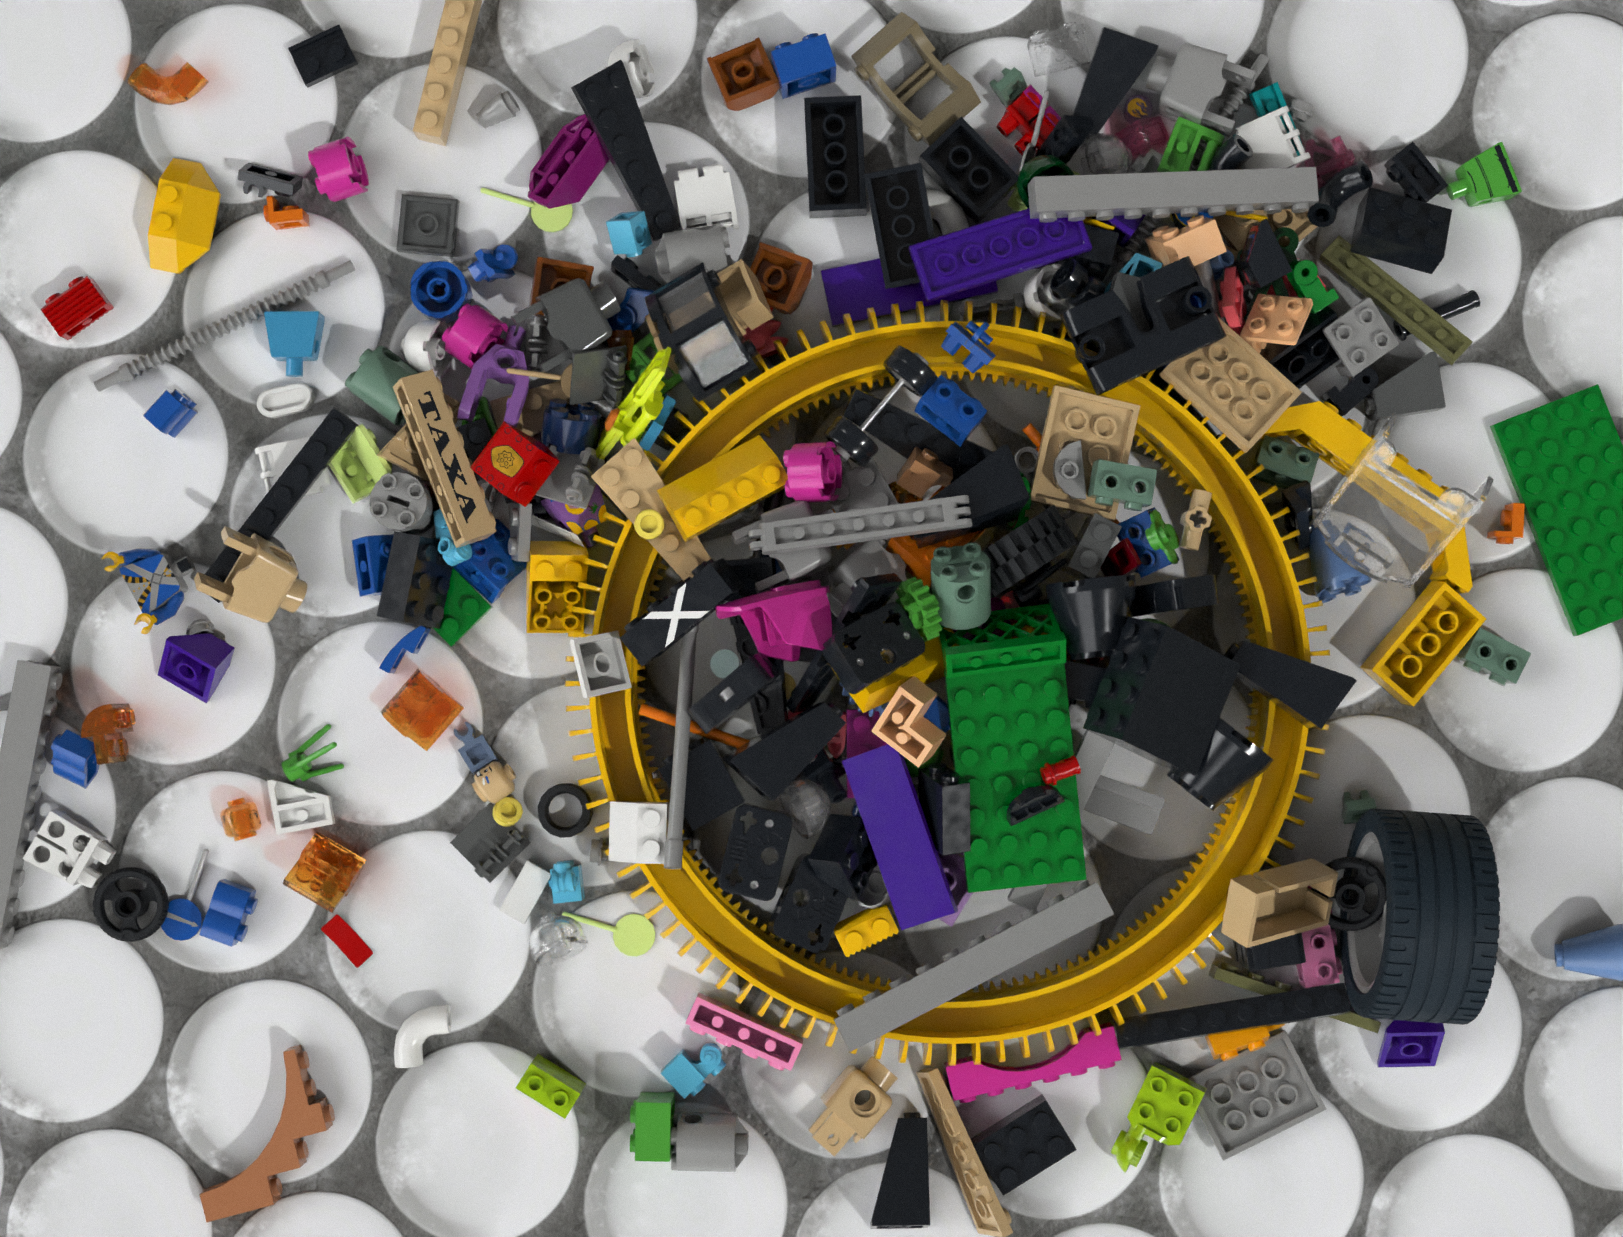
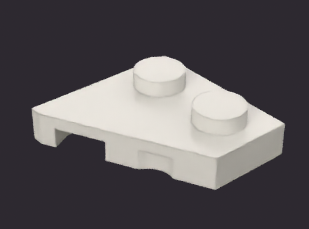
[267,779,335,835]

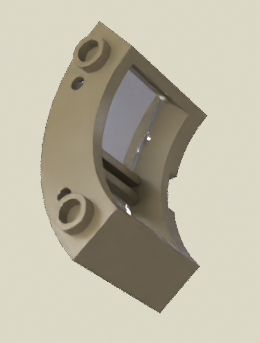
[851,12,981,146]

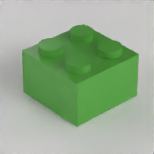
[630,1092,675,1162]

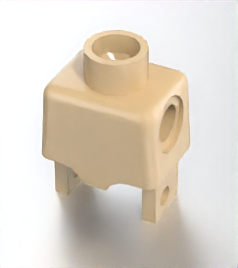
[194,526,307,623]
[808,1056,898,1157]

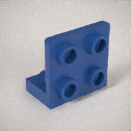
[453,519,527,604]

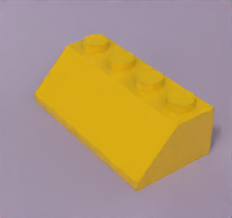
[657,435,788,542]

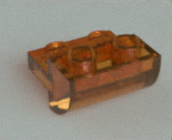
[381,669,464,751]
[81,703,135,765]
[283,832,366,913]

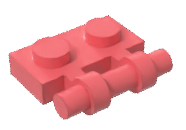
[1218,266,1247,336]

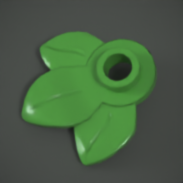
[1145,509,1179,564]

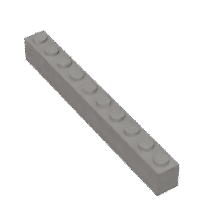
[1028,167,1319,223]
[0,660,62,949]
[833,880,1114,1052]

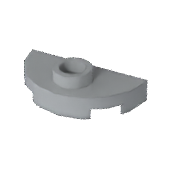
[1053,440,1086,500]

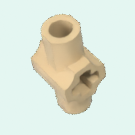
[1180,489,1212,551]

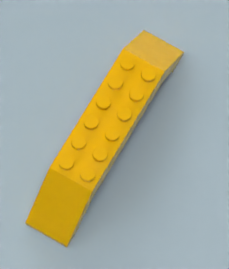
[1260,401,1473,594]

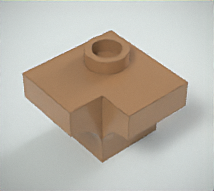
[897,446,953,499]

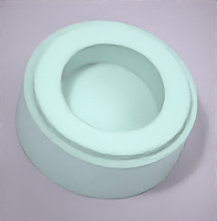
[710,649,740,679]

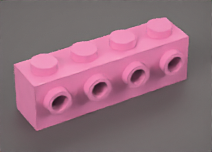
[1296,886,1342,988]
[685,993,803,1071]

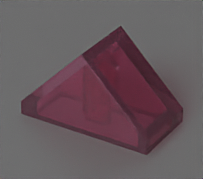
[1108,116,1170,165]

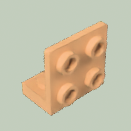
[1240,294,1313,354]

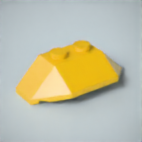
[148,158,221,274]

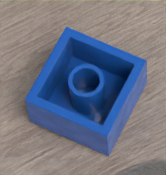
[771,33,836,99]

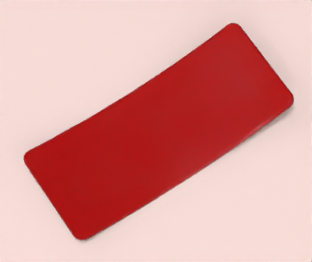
[321,914,373,968]

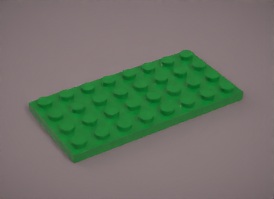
[1490,384,1623,636]
[942,655,1087,893]

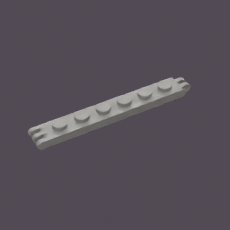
[748,495,972,555]

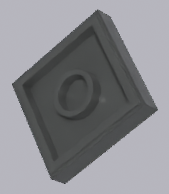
[396,194,460,257]

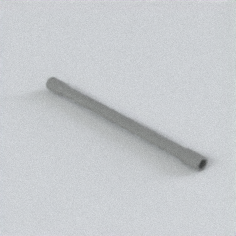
[664,624,699,869]

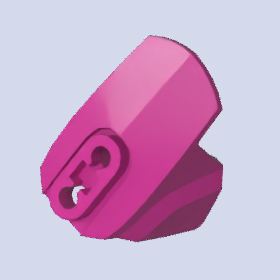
[716,580,832,662]

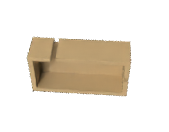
[645,259,774,375]
[1221,858,1339,948]

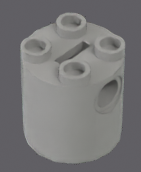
[655,224,733,283]
[369,472,439,536]
[671,1112,749,1172]

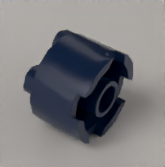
[540,398,601,454]

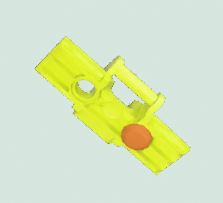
[596,346,671,460]

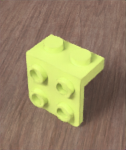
[329,424,392,504]

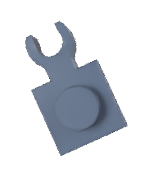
[454,722,498,775]

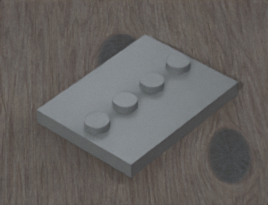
[1188,1030,1326,1161]

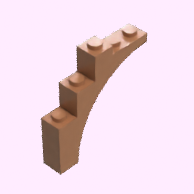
[199,1045,335,1222]

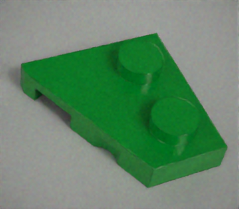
[433,568,493,647]

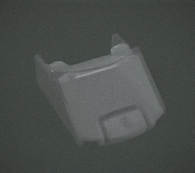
[1313,413,1494,588]

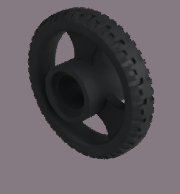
[1312,857,1386,931]
[93,867,169,942]

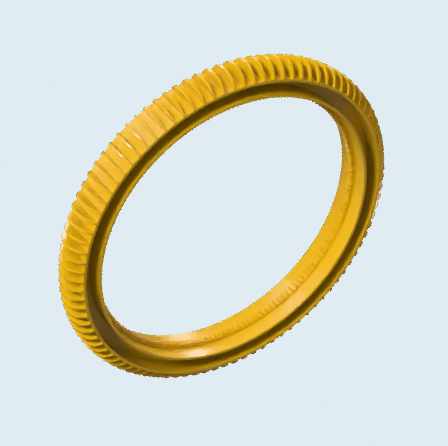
[565,300,1330,1066]

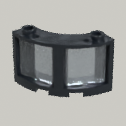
[645,262,758,402]

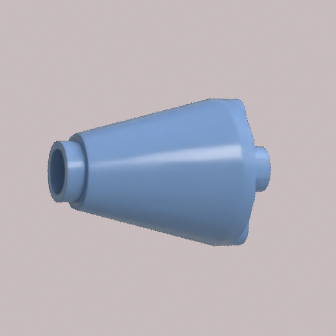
[1309,520,1372,603]
[1554,924,1623,981]

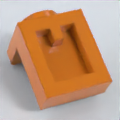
[263,196,310,230]
[1487,503,1525,544]

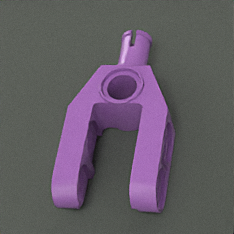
[457,325,529,428]

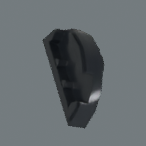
[1006,785,1065,826]

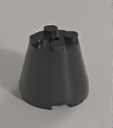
[1045,575,1136,660]
[1167,718,1274,811]

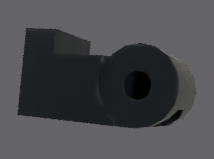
[1320,367,1379,416]

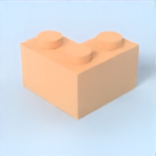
[1145,215,1227,268]
[872,676,947,768]

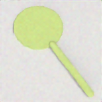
[480,188,573,232]
[562,912,655,956]

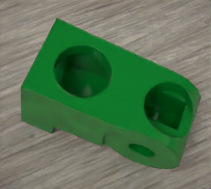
[1286,259,1339,314]

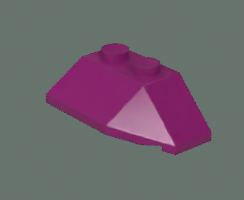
[528,114,610,209]

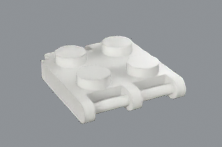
[1229,106,1311,169]
[674,164,739,230]
[255,436,331,497]

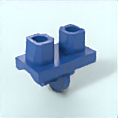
[468,244,518,283]
[941,321,996,373]

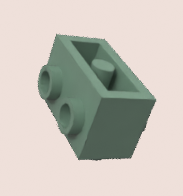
[1251,435,1319,489]
[1087,459,1157,511]
[1457,628,1531,686]

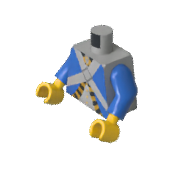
[101,548,196,634]

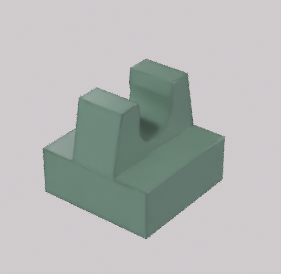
[989,67,1028,107]
[1341,790,1377,824]

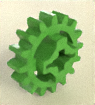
[895,577,942,642]

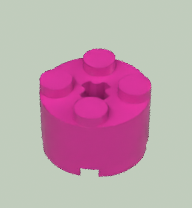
[308,136,369,202]
[441,303,508,369]
[783,441,842,503]

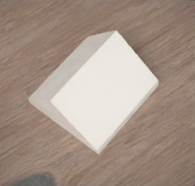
[570,631,632,699]

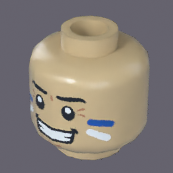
[472,761,517,803]

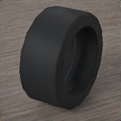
[538,783,593,838]

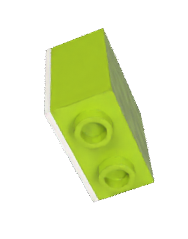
[514,1054,586,1122]

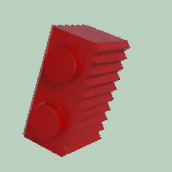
[41,276,114,340]

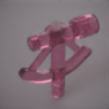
[1304,135,1355,189]

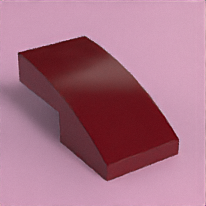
[1100,538,1142,577]

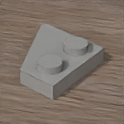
[508,502,532,562]

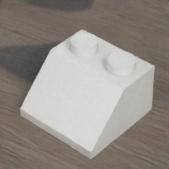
[609,801,669,864]

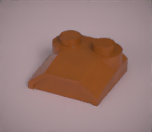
[707,37,780,111]
[750,242,813,315]
[529,257,594,318]

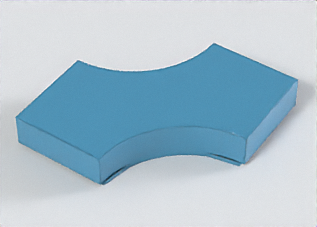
[639,394,676,451]

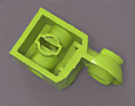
[1111,1062,1207,1173]

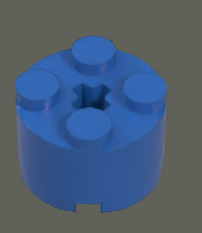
[410,261,473,323]

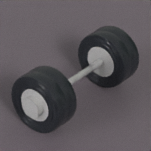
[824,345,938,467]

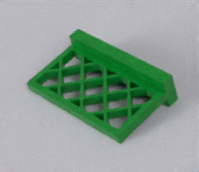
[938,604,1066,678]

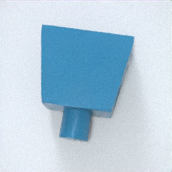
[264,311,325,377]

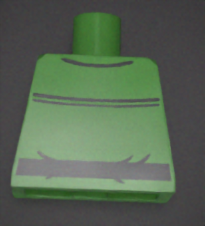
[1446,142,1522,207]

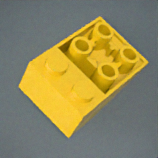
[526,541,589,633]

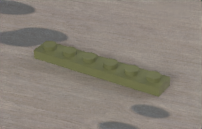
[1319,235,1473,365]
[1208,962,1381,1033]

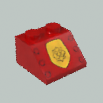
[470,421,560,507]

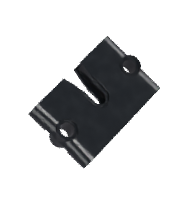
[1060,256,1226,395]

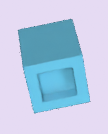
[606,211,652,257]

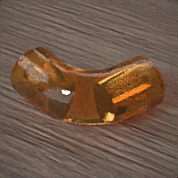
[127,62,209,105]

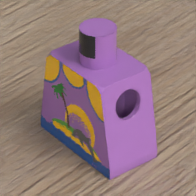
[540,484,607,548]

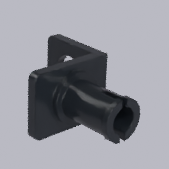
[802,748,847,804]

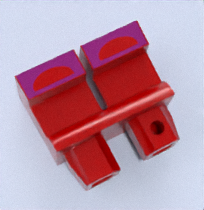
[996,84,1061,157]

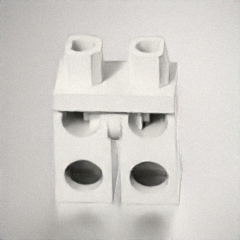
[23,809,116,888]

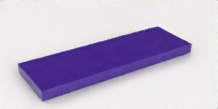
[909,208,1092,302]
[821,258,998,327]
[842,744,958,930]

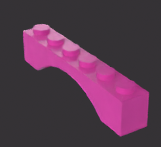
[944,1022,1122,1103]

